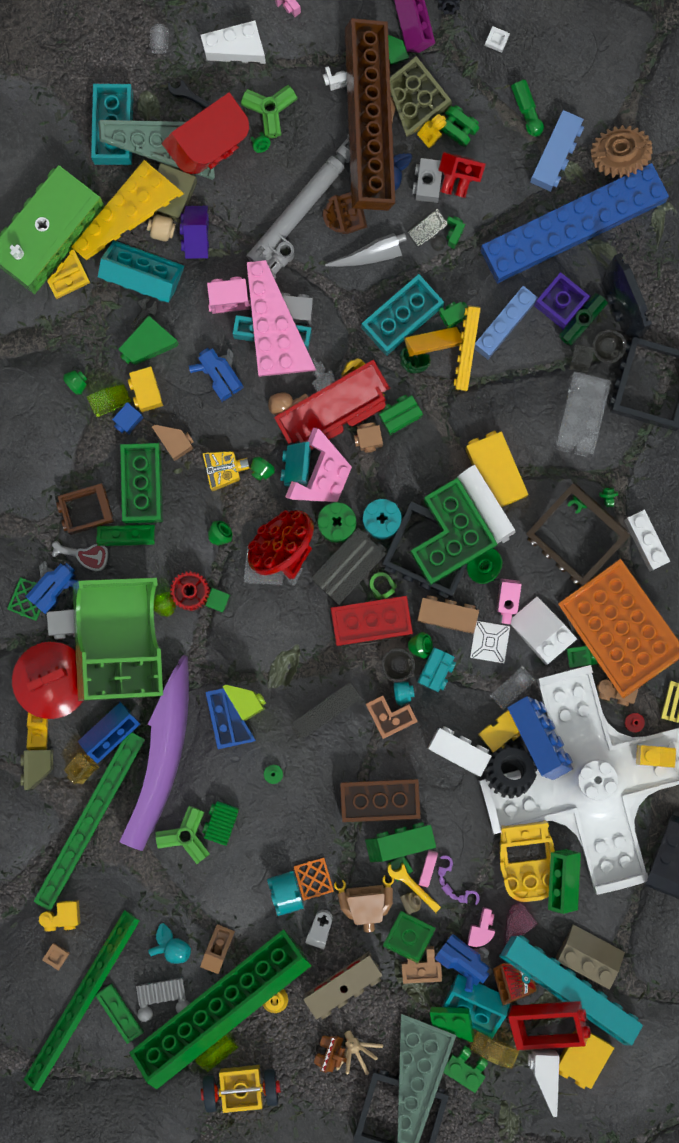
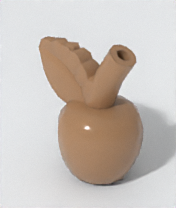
[268,392,308,416]

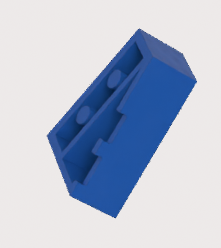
[206,688,256,749]

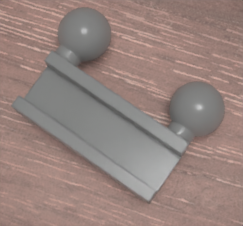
[136,977,190,1022]

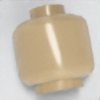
[147,215,176,242]

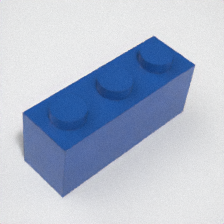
[78,702,140,764]

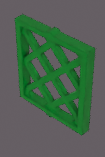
[7,577,41,621]

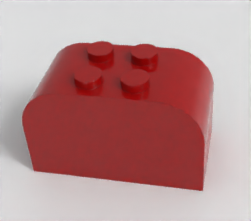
[162,92,249,174]

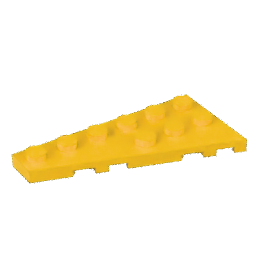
[72,160,184,260]

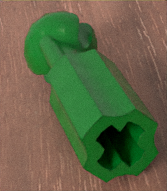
[511,80,544,137]

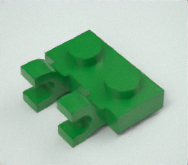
[443,1045,488,1093]

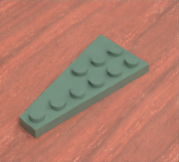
[98,120,215,180]

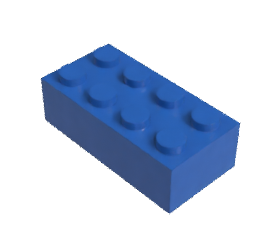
[507,696,573,780]

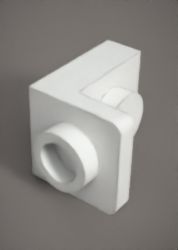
[323,66,347,91]

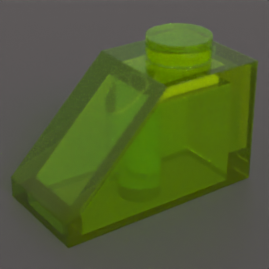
[86,384,131,417]

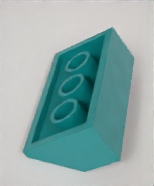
[98,240,184,303]

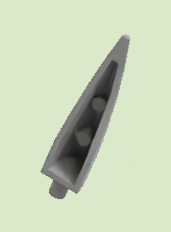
[325,233,407,267]

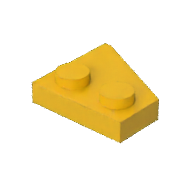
[47,249,90,299]

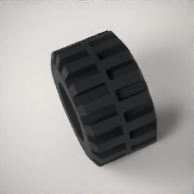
[485,745,537,799]

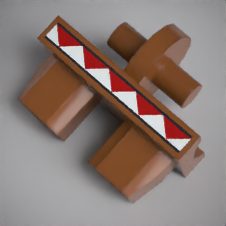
[314,1036,347,1073]

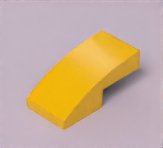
[27,712,48,750]

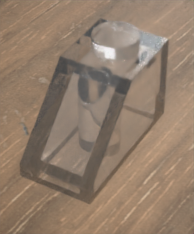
[490,666,535,709]

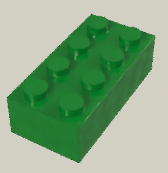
[120,443,163,523]

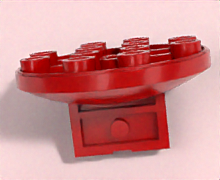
[248,510,314,579]
[12,642,83,719]

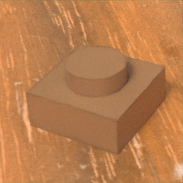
[42,943,70,971]

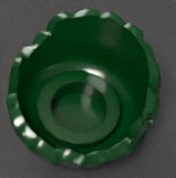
[400,346,431,374]

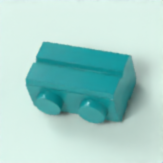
[417,647,456,692]

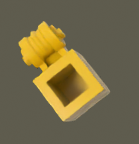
[39,900,80,931]

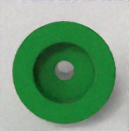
[264,765,283,784]

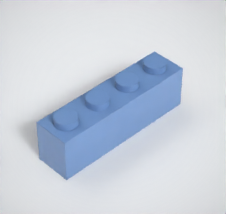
[530,110,584,192]
[474,286,538,360]

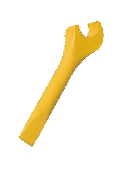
[387,863,441,913]

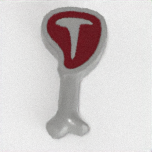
[52,541,109,572]

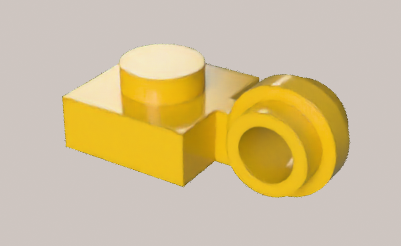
[417,114,447,148]

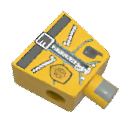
[203,452,250,491]

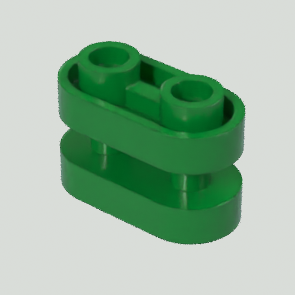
[441,105,480,147]

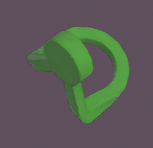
[369,572,397,600]

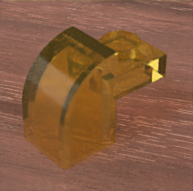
[470,1031,520,1069]

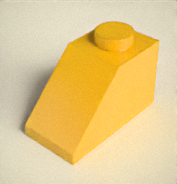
[636,745,676,768]

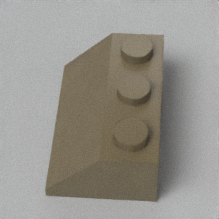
[555,924,625,990]

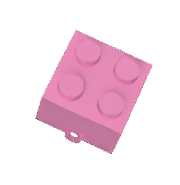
[207,277,251,314]

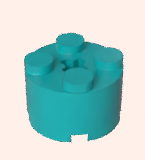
[363,499,401,540]
[267,871,304,916]

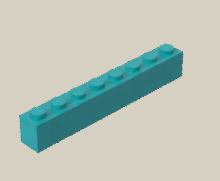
[499,935,643,1046]

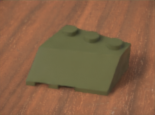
[390,56,452,137]

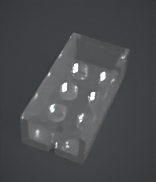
[554,372,611,458]

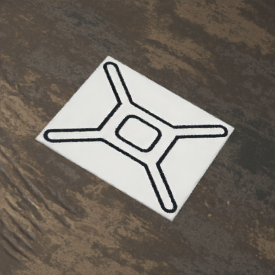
[470,621,510,663]

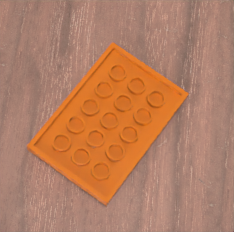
[558,559,679,698]

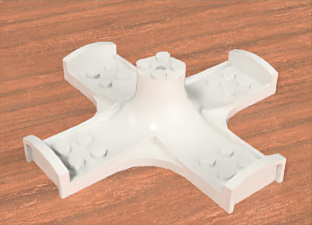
[478,665,679,895]

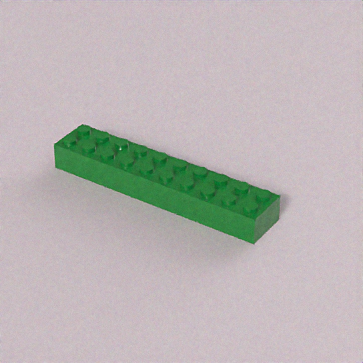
[129,929,312,1089]

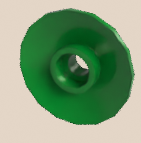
[467,549,503,584]

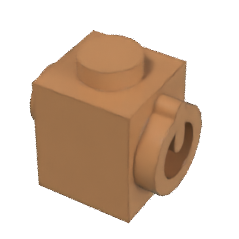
[354,423,383,453]

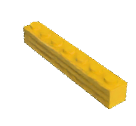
[453,305,480,391]

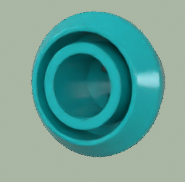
[394,680,415,706]

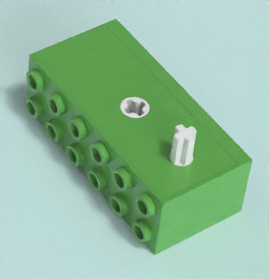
[0,165,105,295]

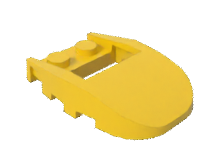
[500,820,555,902]

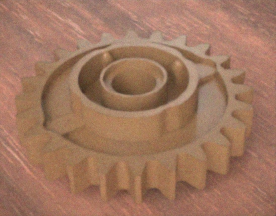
[591,125,653,178]

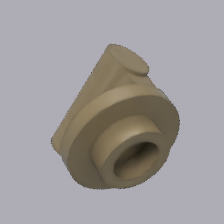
[400,892,421,915]

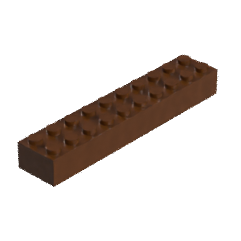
[345,18,395,211]

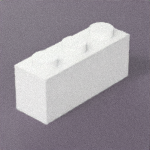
[624,510,670,572]

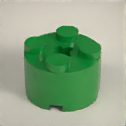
[318,502,356,543]

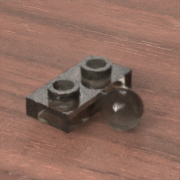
[406,209,448,251]

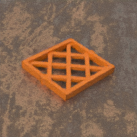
[294,858,334,901]

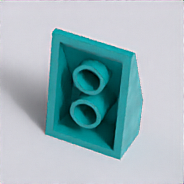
[281,442,311,487]

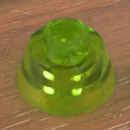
[154,592,176,617]

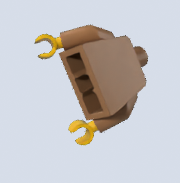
[334,875,394,933]

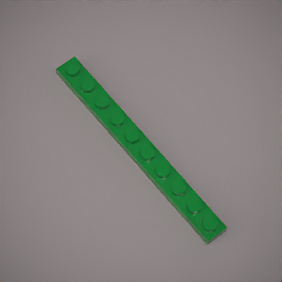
[33,732,146,911]
[23,910,140,1091]

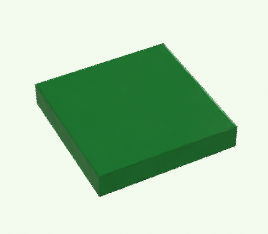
[383,911,436,963]

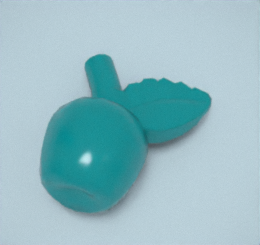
[148,923,191,964]

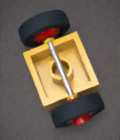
[201,1065,281,1113]

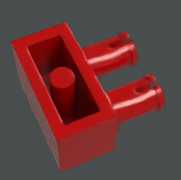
[438,152,486,198]

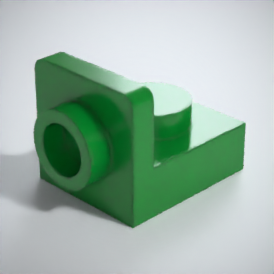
[446,216,465,249]
[567,646,597,668]

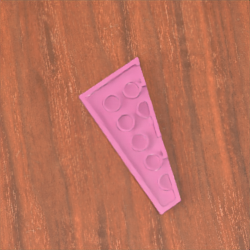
[247,260,316,377]

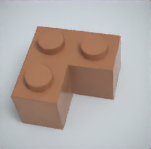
[366,696,418,739]

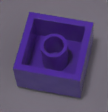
[534,272,590,330]

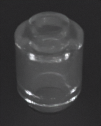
[150,24,169,54]

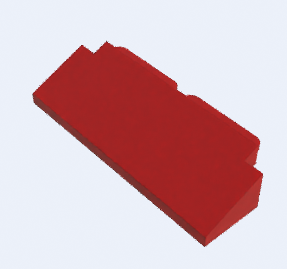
[274,360,390,450]

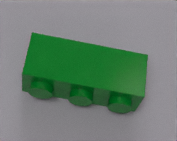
[548,849,581,914]

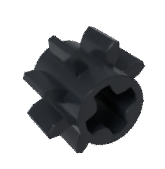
[438,0,460,15]

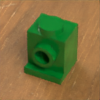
[438,302,468,329]

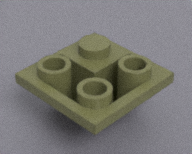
[21,750,53,790]

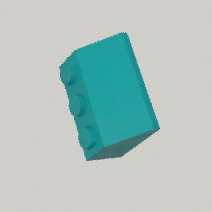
[442,974,510,1038]

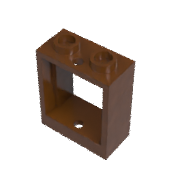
[56,483,115,535]

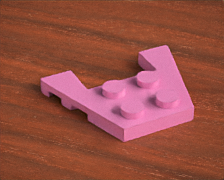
[285,428,352,502]

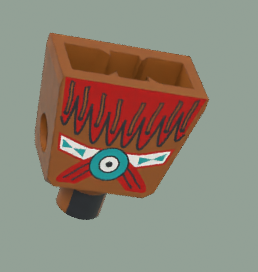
[493,963,539,1005]

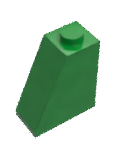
[118,316,179,365]

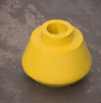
[263,989,288,1013]

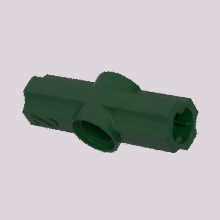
[558,293,608,347]

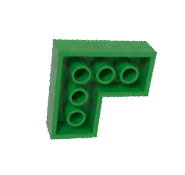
[410,478,498,585]

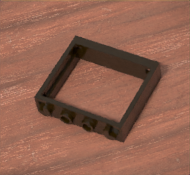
[526,482,631,586]

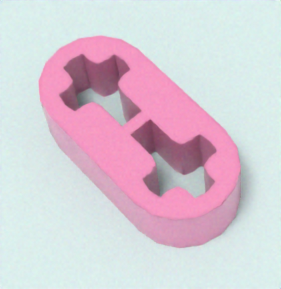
[418,850,438,888]

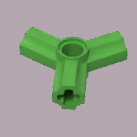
[241,85,298,138]
[156,806,210,864]

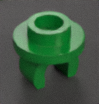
[251,132,271,153]
[599,488,618,507]
[568,494,587,514]

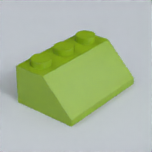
[223,685,266,721]

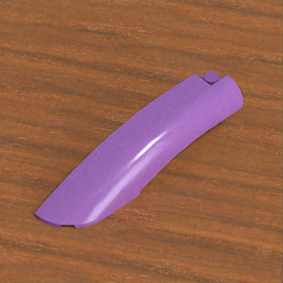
[120,655,189,851]

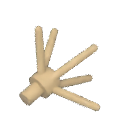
[336,1031,383,1075]

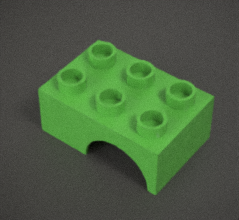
[73,578,163,701]

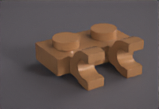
[402,946,442,984]

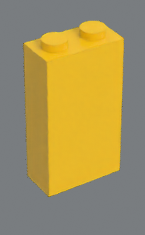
[465,431,529,507]

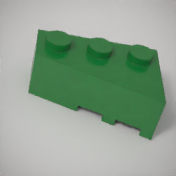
[365,822,436,862]

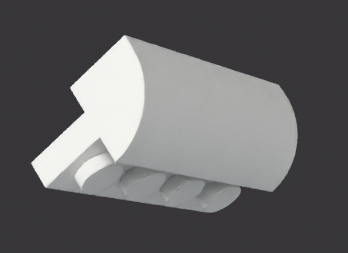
[457,465,516,544]

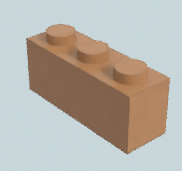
[417,595,479,634]

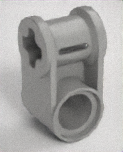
[305,909,333,950]

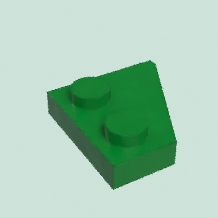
[430,1007,474,1042]

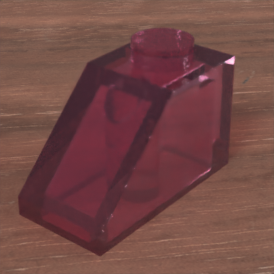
[503,903,538,946]

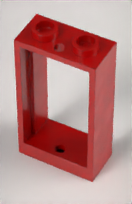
[508,1001,591,1050]

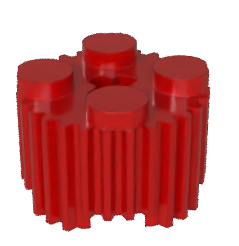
[170,571,210,611]

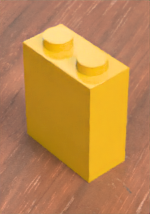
[559,1029,614,1089]

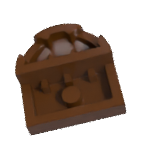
[323,192,367,234]

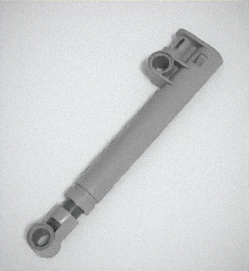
[246,134,350,279]

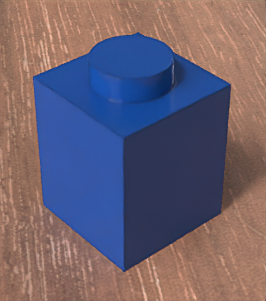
[112,402,144,435]

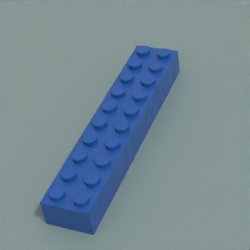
[480,163,669,284]

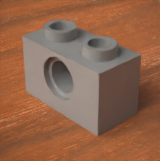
[413,158,442,203]

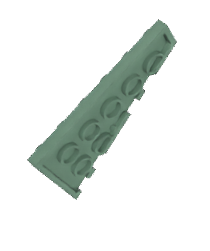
[397,1014,456,1143]

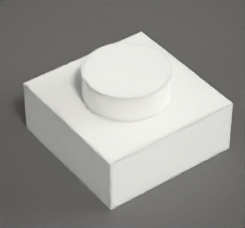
[485,26,510,53]

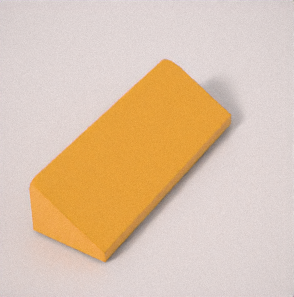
[404,327,463,357]

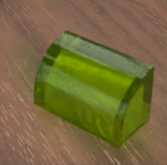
[195,1033,238,1072]

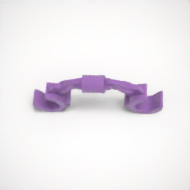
[438,855,480,905]

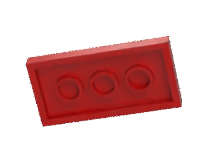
[331,596,413,646]

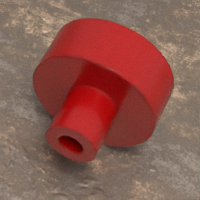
[624,713,645,732]

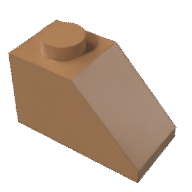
[152,425,194,461]
[200,924,235,974]

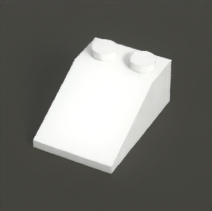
[510,597,577,665]
[528,1049,559,1117]

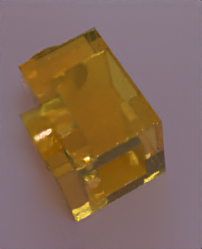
[64,753,99,784]

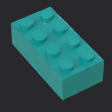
[91,84,133,165]
[361,274,444,356]

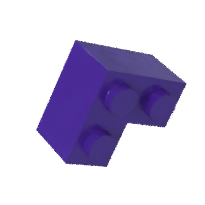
[180,206,209,259]

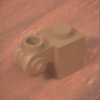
[597,680,639,706]

